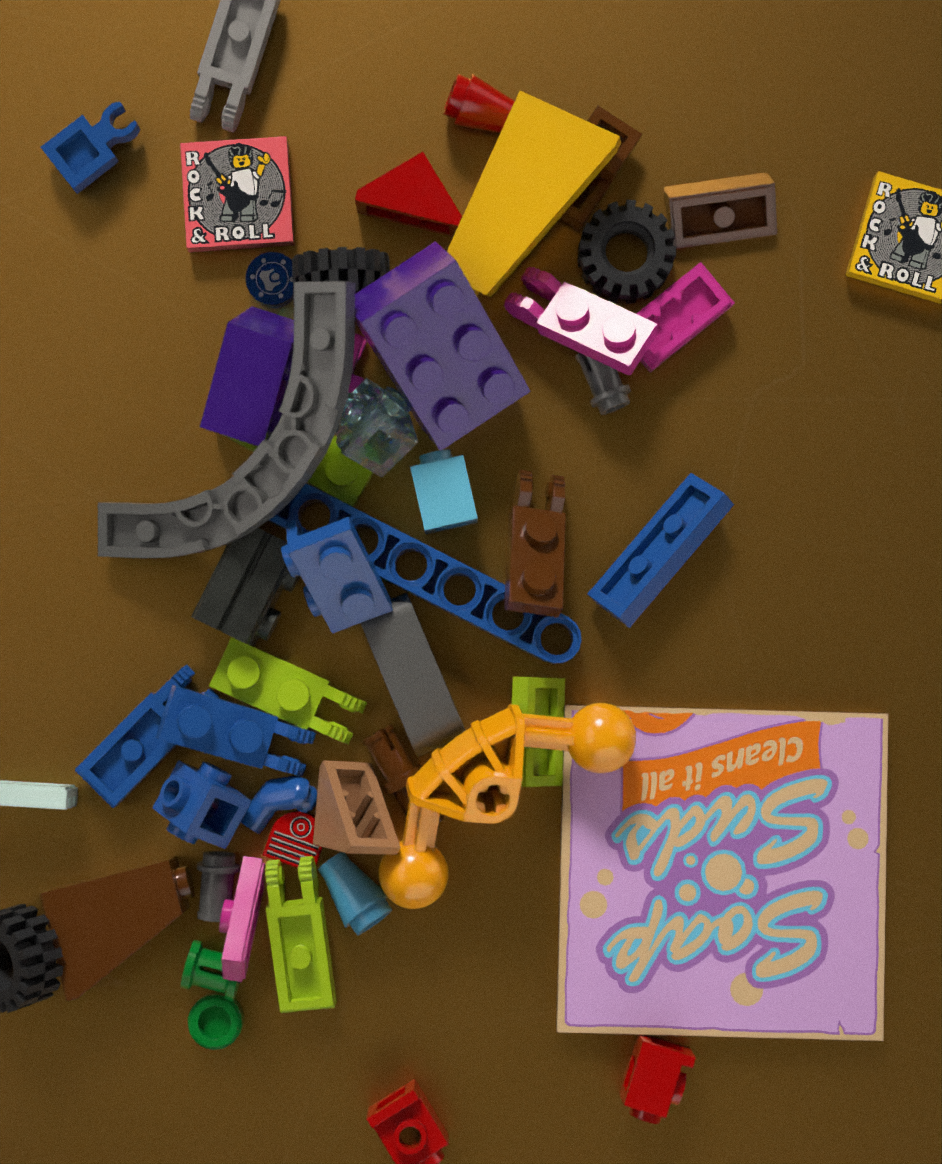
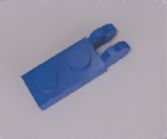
[75,665,219,808]
[156,685,316,777]

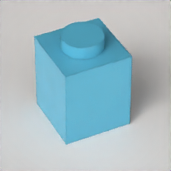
[410,449,478,534]

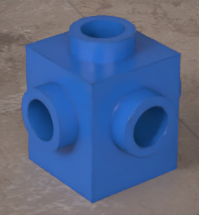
[152,760,252,849]

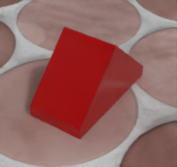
[355,151,462,237]

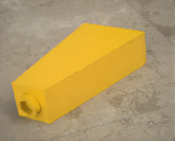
[447,90,621,297]

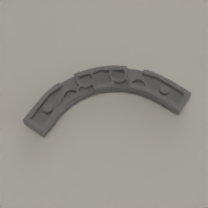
[98,281,355,558]

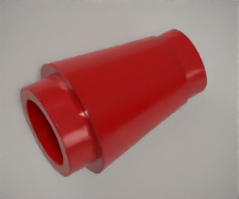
[443,74,515,134]

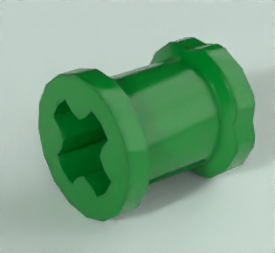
[180,940,241,1002]

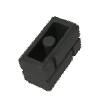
[191,528,301,646]

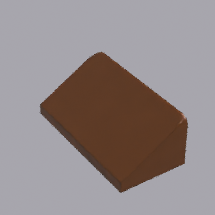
[664,173,777,249]

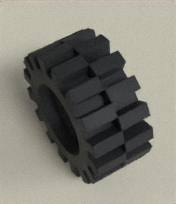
[577,200,677,304]
[292,247,390,296]
[0,904,63,1013]

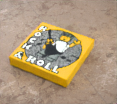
[845,171,942,304]

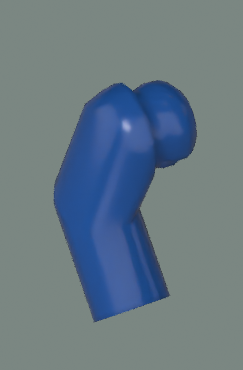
[241,776,317,834]

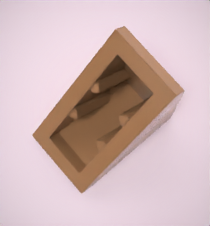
[313,760,401,855]

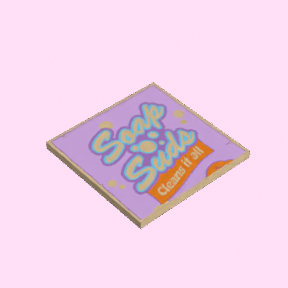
[556,705,888,1041]

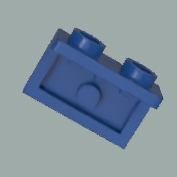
[281,517,393,634]

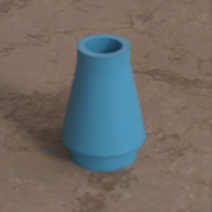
[318,852,393,936]

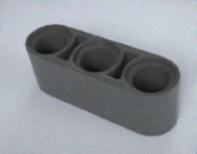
[361,592,465,757]

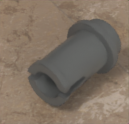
[575,353,631,415]
[197,851,240,922]

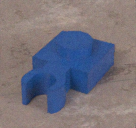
[40,102,140,194]

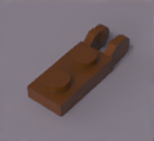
[504,469,566,617]

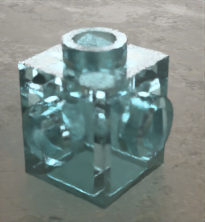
[336,378,418,477]

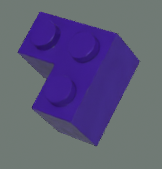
[200,306,294,446]

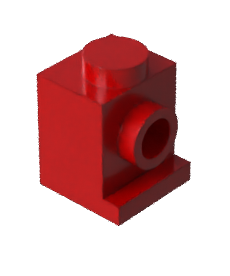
[619,1035,696,1124]
[366,1079,449,1164]

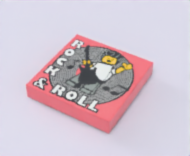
[180,136,295,252]

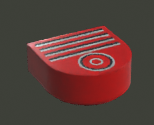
[262,810,323,868]

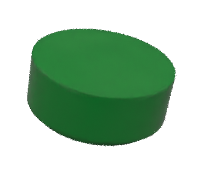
[188,992,244,1050]

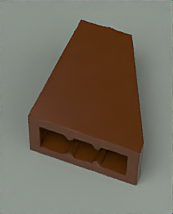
[40,855,195,1001]

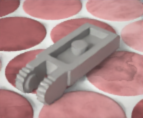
[190,0,280,132]

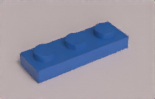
[587,473,734,628]

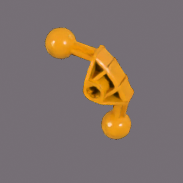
[379,703,636,909]

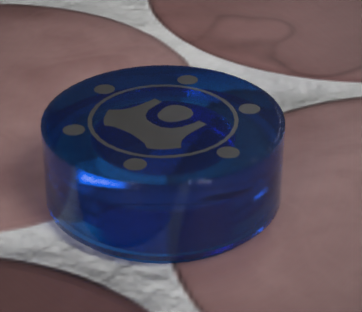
[246,252,294,308]

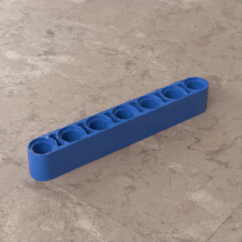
[268,483,582,664]

